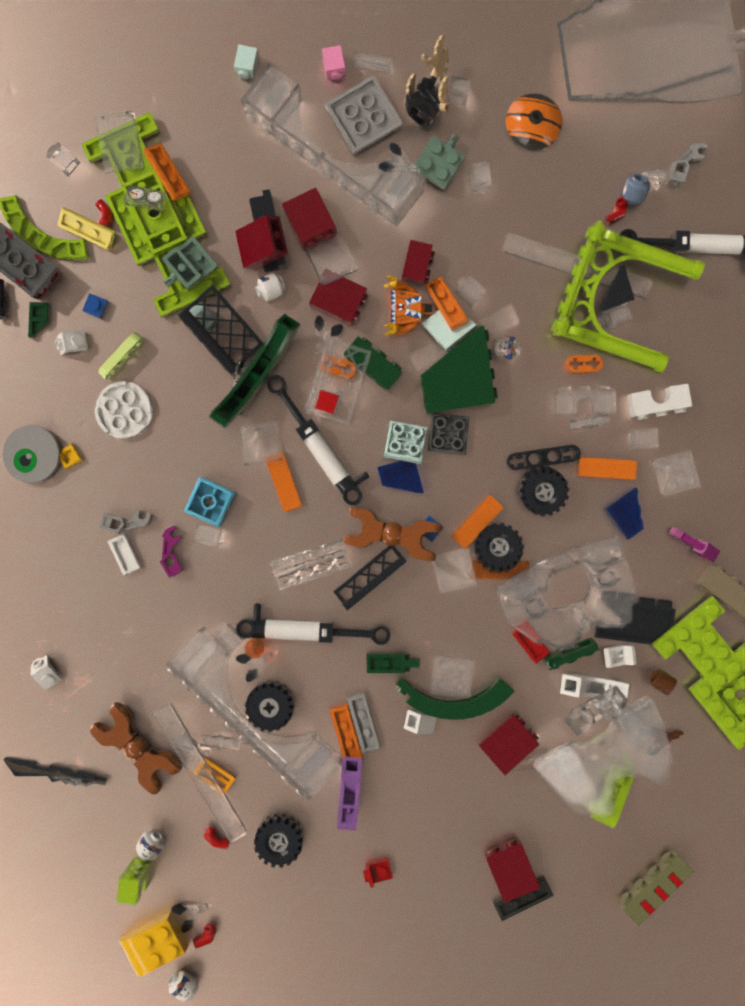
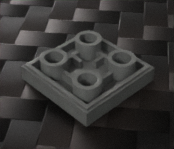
[427,413,470,455]

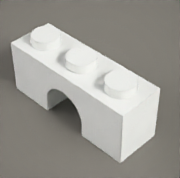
[627,384,692,420]

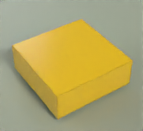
[60,443,83,470]

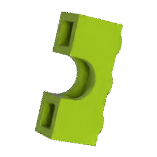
[116,857,152,905]

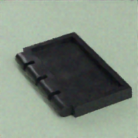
[593,592,676,645]

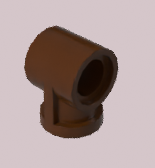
[649,669,677,695]

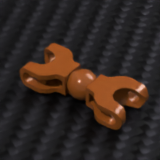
[343,507,442,561]
[90,702,182,795]

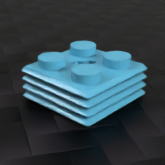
[184,477,235,527]

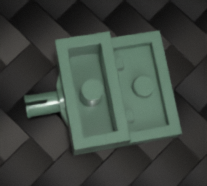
[412,134,465,190]
[162,236,219,292]

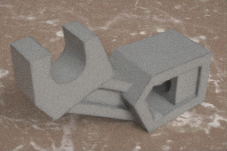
[667,142,708,187]
[100,510,152,534]

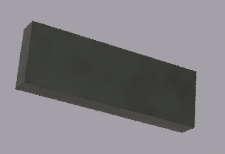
[493,877,554,921]

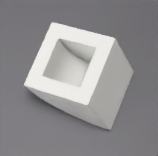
[404,710,437,735]

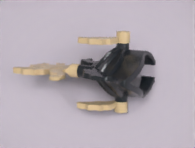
[405,35,450,128]

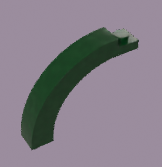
[395,676,515,720]

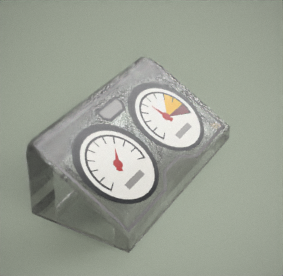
[123,185,167,212]

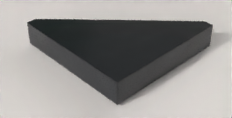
[599,265,635,312]

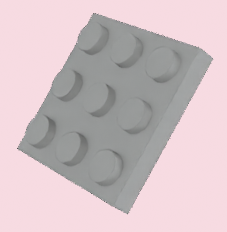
[325,75,403,155]

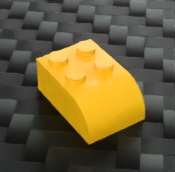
[119,910,189,976]

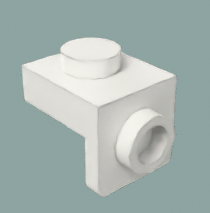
[56,330,88,355]
[604,645,636,668]
[31,655,62,691]

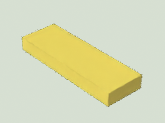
[57,207,116,250]

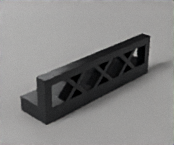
[333,546,407,611]

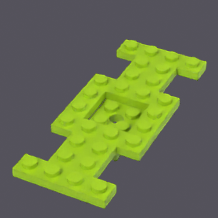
[81,112,231,318]
[652,596,745,750]

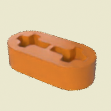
[321,355,356,379]
[565,355,603,374]

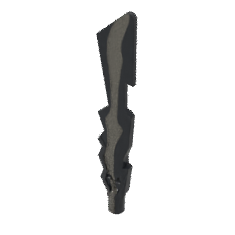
[4,757,107,787]

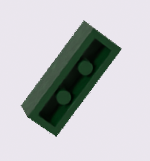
[343,336,403,392]

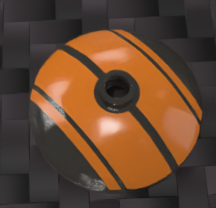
[505,93,563,151]

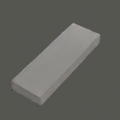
[347,692,381,753]

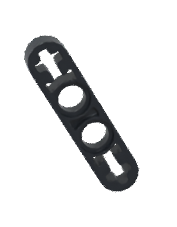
[506,445,581,470]

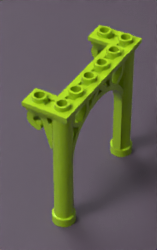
[551,220,705,373]

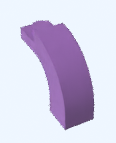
[337,757,362,831]

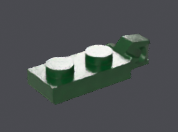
[544,637,599,670]
[367,653,420,673]

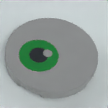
[3,425,60,483]

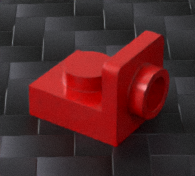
[363,858,393,888]

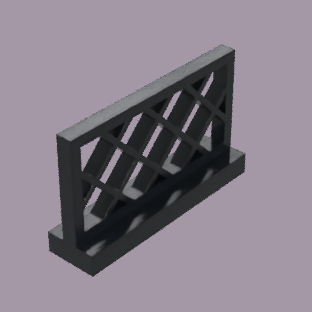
[177,284,264,374]

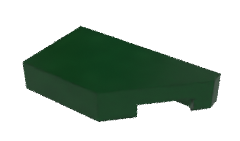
[28,302,51,338]

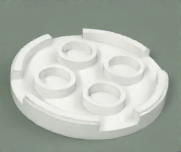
[95,381,153,439]

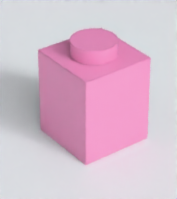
[322,45,346,80]

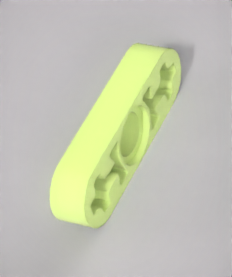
[98,332,143,379]

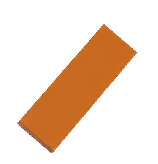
[143,143,191,201]
[425,276,469,331]
[265,452,302,512]
[577,457,637,480]
[451,495,504,549]
[329,703,364,760]

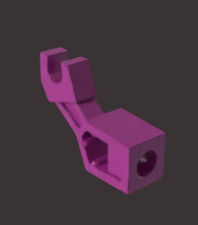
[160,525,184,578]
[669,527,720,563]

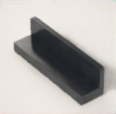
[249,189,287,273]

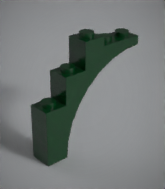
[209,314,301,428]

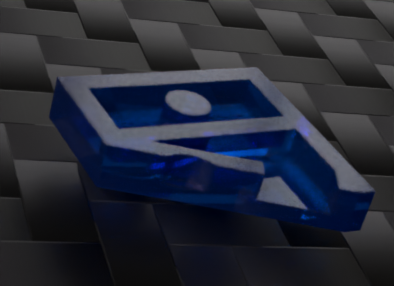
[377,461,424,494]
[605,487,644,540]

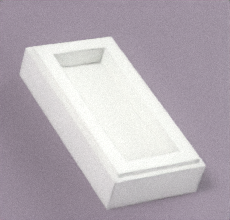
[107,533,142,576]

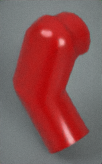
[605,197,628,225]
[95,199,113,227]
[204,827,229,850]
[193,924,216,949]

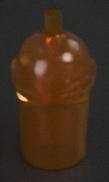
[245,638,265,658]

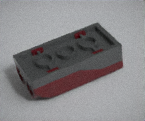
[0,222,60,299]

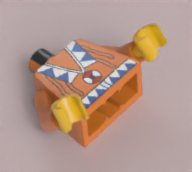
[384,275,432,336]

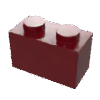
[401,240,435,286]

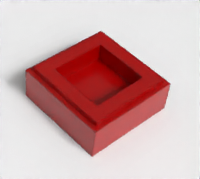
[315,390,340,414]

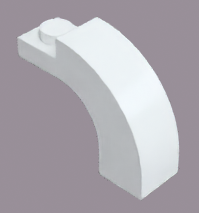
[560,673,631,703]

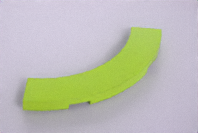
[0,195,89,260]

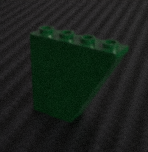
[420,326,498,414]

